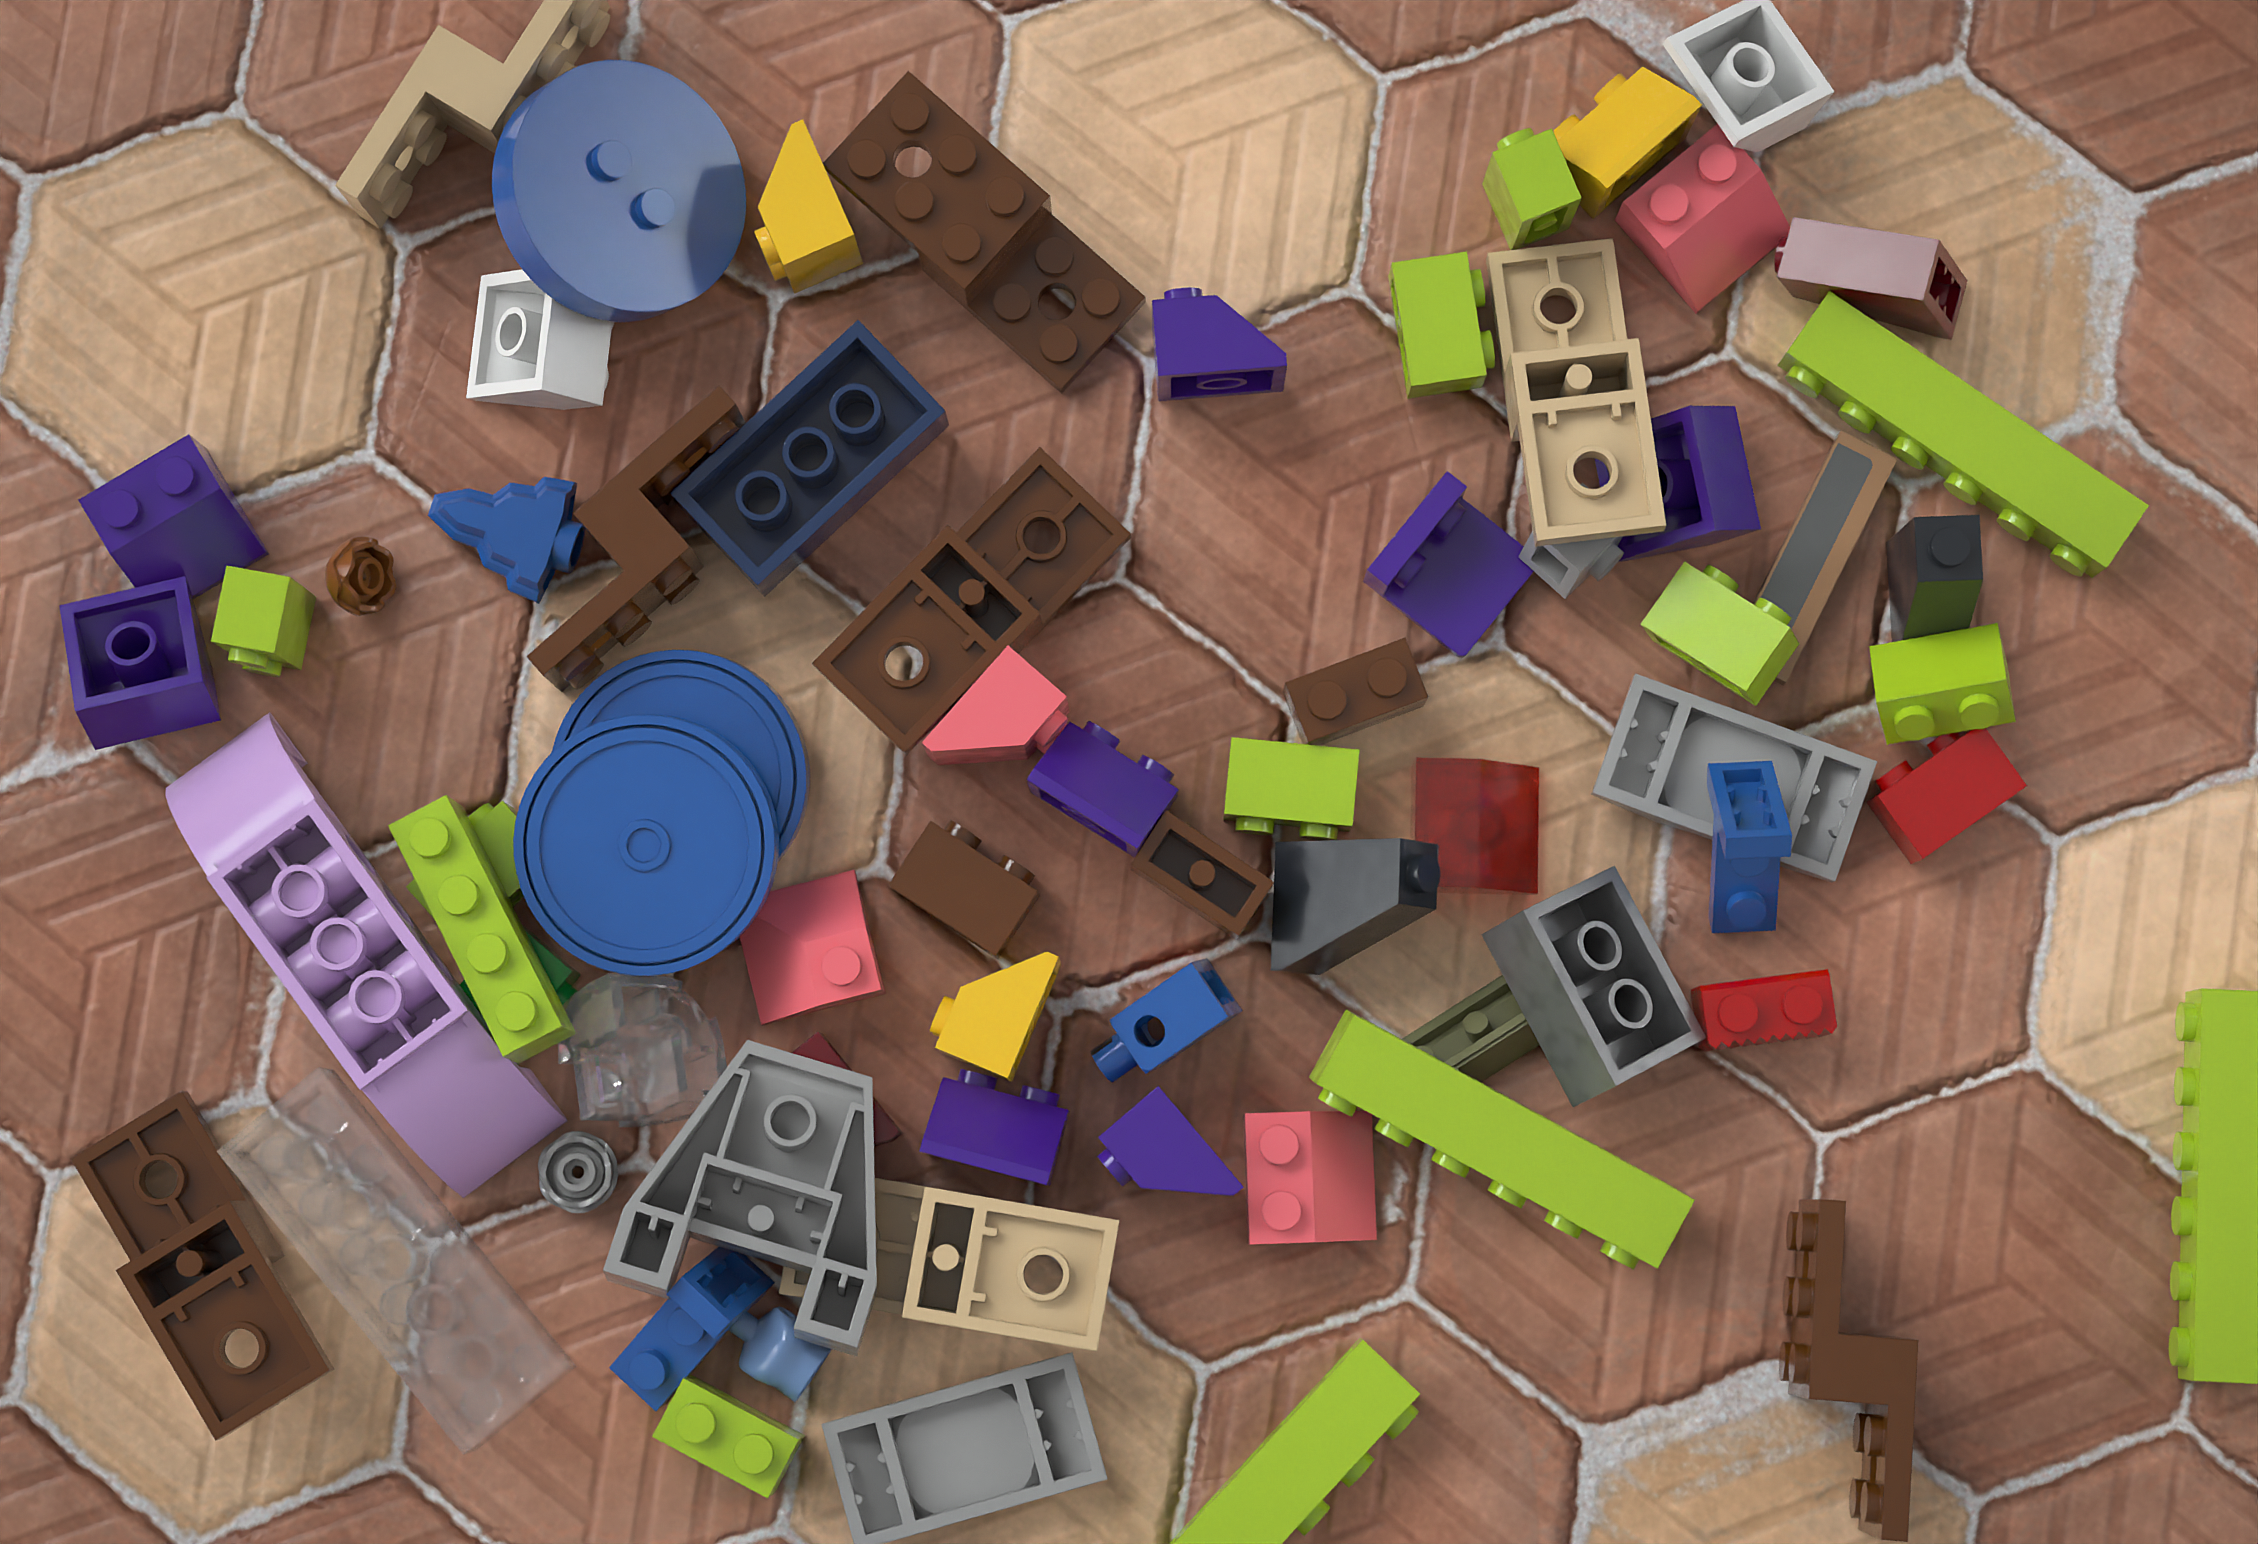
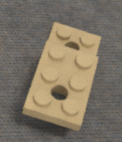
[335,0,610,229]
[1486,238,1666,547]
[779,1178,1120,1351]

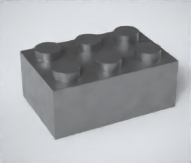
[1481,865,1707,1107]

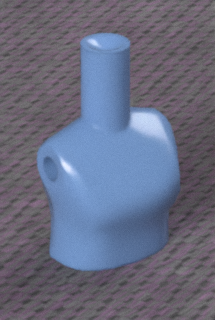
[729,1307,832,1403]

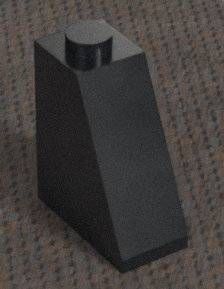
[1886,515,1983,642]
[1270,838,1441,975]

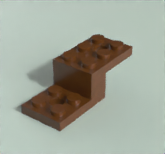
[823,71,1146,394]
[526,385,746,692]
[812,447,1131,756]
[70,1091,334,1441]
[1779,1199,1919,1542]

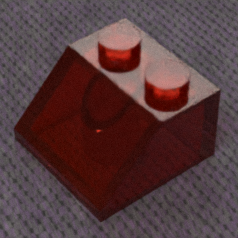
[1410,757,1539,895]

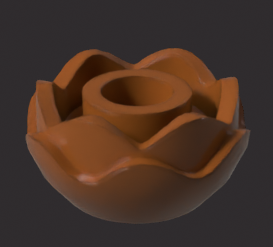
[325,537,397,616]

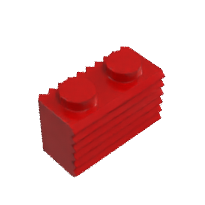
[1691,969,1837,1052]

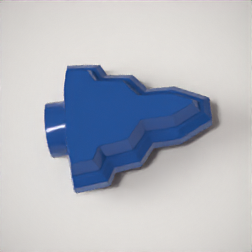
[428,476,586,604]

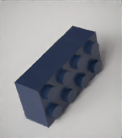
[670,320,949,597]

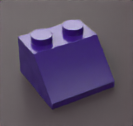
[1152,287,1287,401]
[1594,405,1761,562]
[78,434,269,599]
[59,576,221,750]
[1027,721,1179,858]
[919,1069,1070,1186]
[1097,1086,1243,1196]

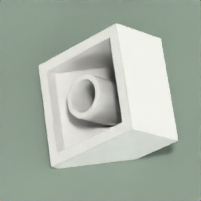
[1663,0,1834,152]
[466,269,615,410]

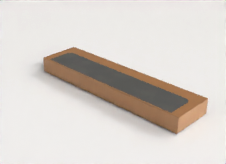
[1753,431,1898,685]

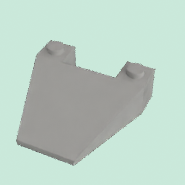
[603,1040,877,1356]

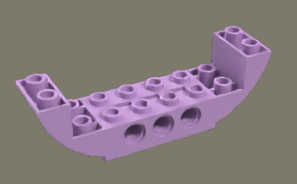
[165,712,568,1198]

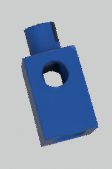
[1090,958,1243,1083]

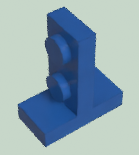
[1707,761,1792,933]
[609,1247,775,1411]

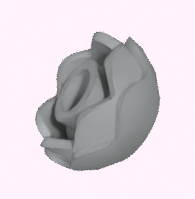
[538,1131,618,1213]

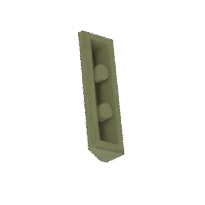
[1402,975,1540,1082]

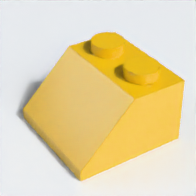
[1553,67,1702,219]
[754,119,863,294]
[930,952,1062,1082]

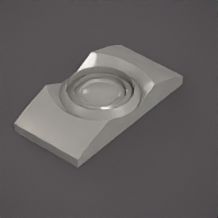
[1591,673,1877,883]
[821,1352,1108,1544]

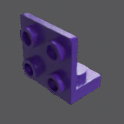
[1363,471,1534,658]

